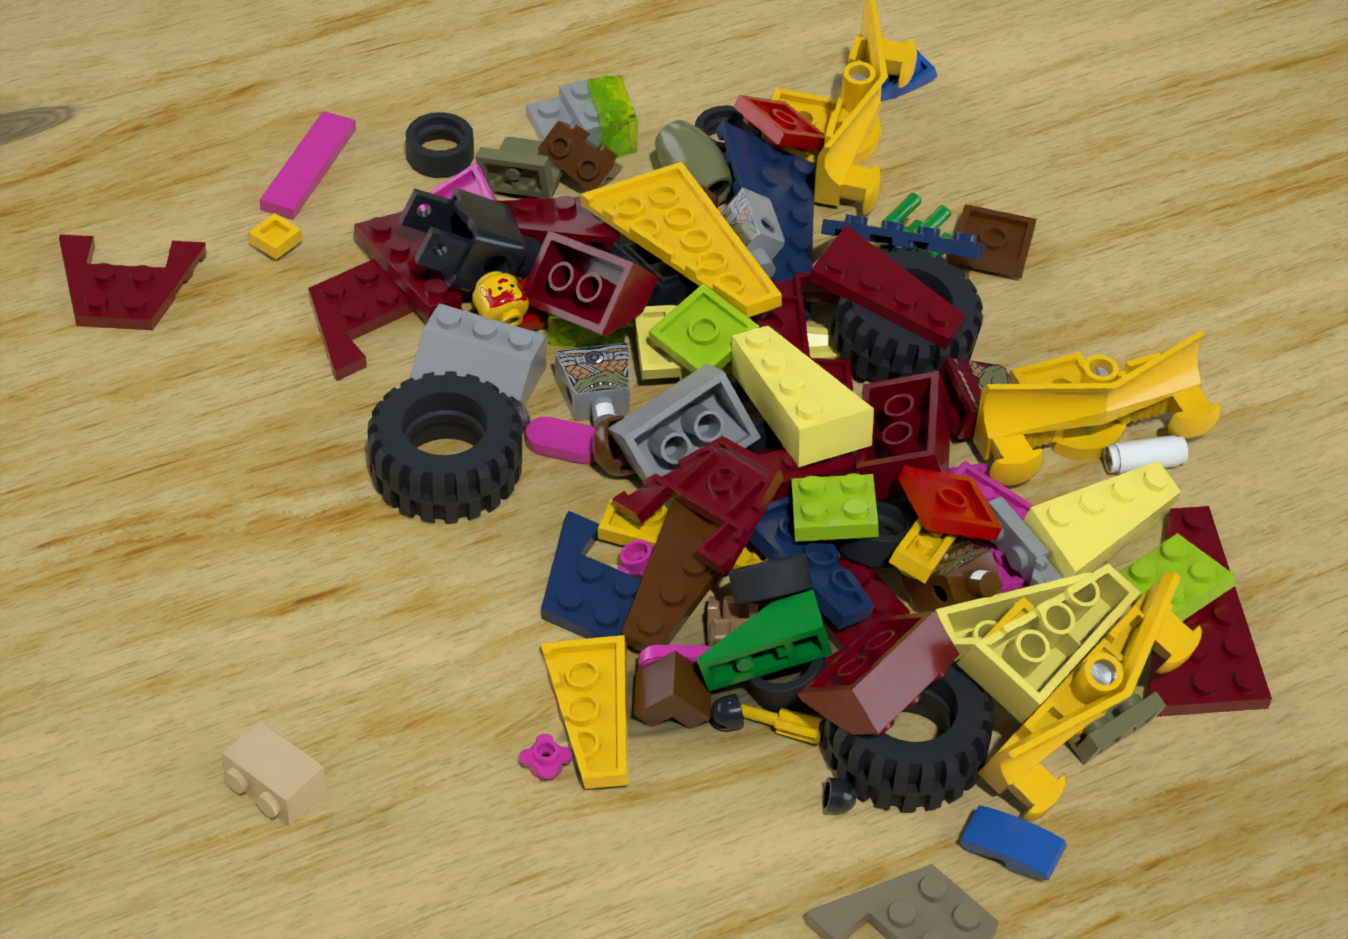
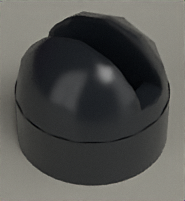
[710,694,744,730]
[822,777,856,814]

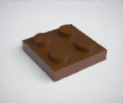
[949,204,1037,278]

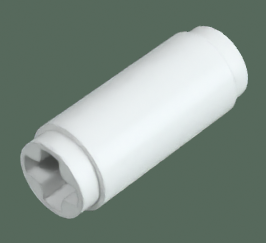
[1103,435,1188,474]

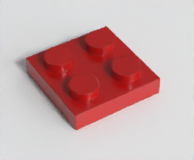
[733,95,825,152]
[898,466,1003,541]

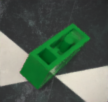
[697,590,833,691]

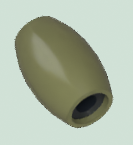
[655,120,734,205]

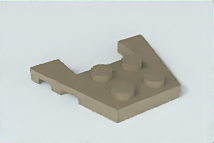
[805,864,999,939]

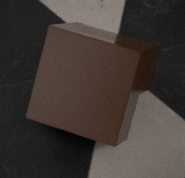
[634,650,711,729]

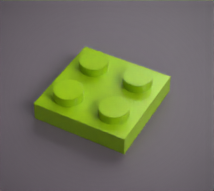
[649,283,759,373]
[791,473,879,542]
[1119,533,1235,621]

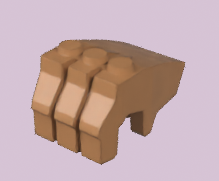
[707,595,758,647]

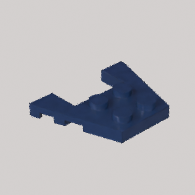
[541,511,642,639]

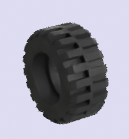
[830,248,983,382]
[367,371,522,523]
[823,659,995,812]

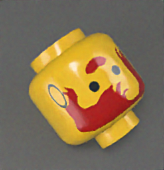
[472,271,529,326]

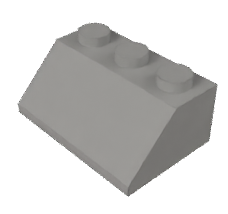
[410,303,547,414]
[608,364,761,499]

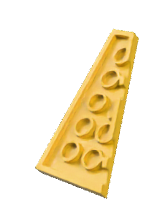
[580,161,782,317]

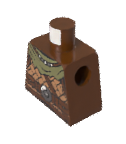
[900,539,1003,612]

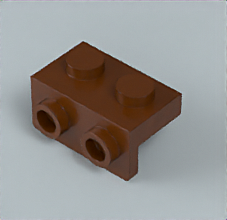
[538,120,623,191]

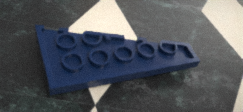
[716,121,815,321]

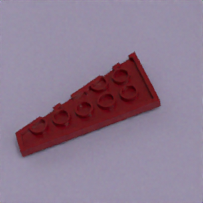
[1148,506,1272,717]

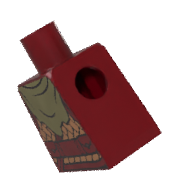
[939,358,1013,439]

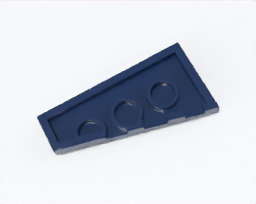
[821,214,987,259]
[749,495,874,629]

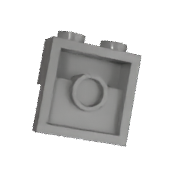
[526,78,622,147]

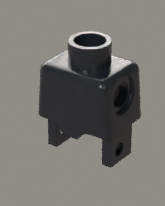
[399,188,540,293]

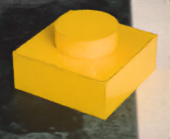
[248,213,302,259]

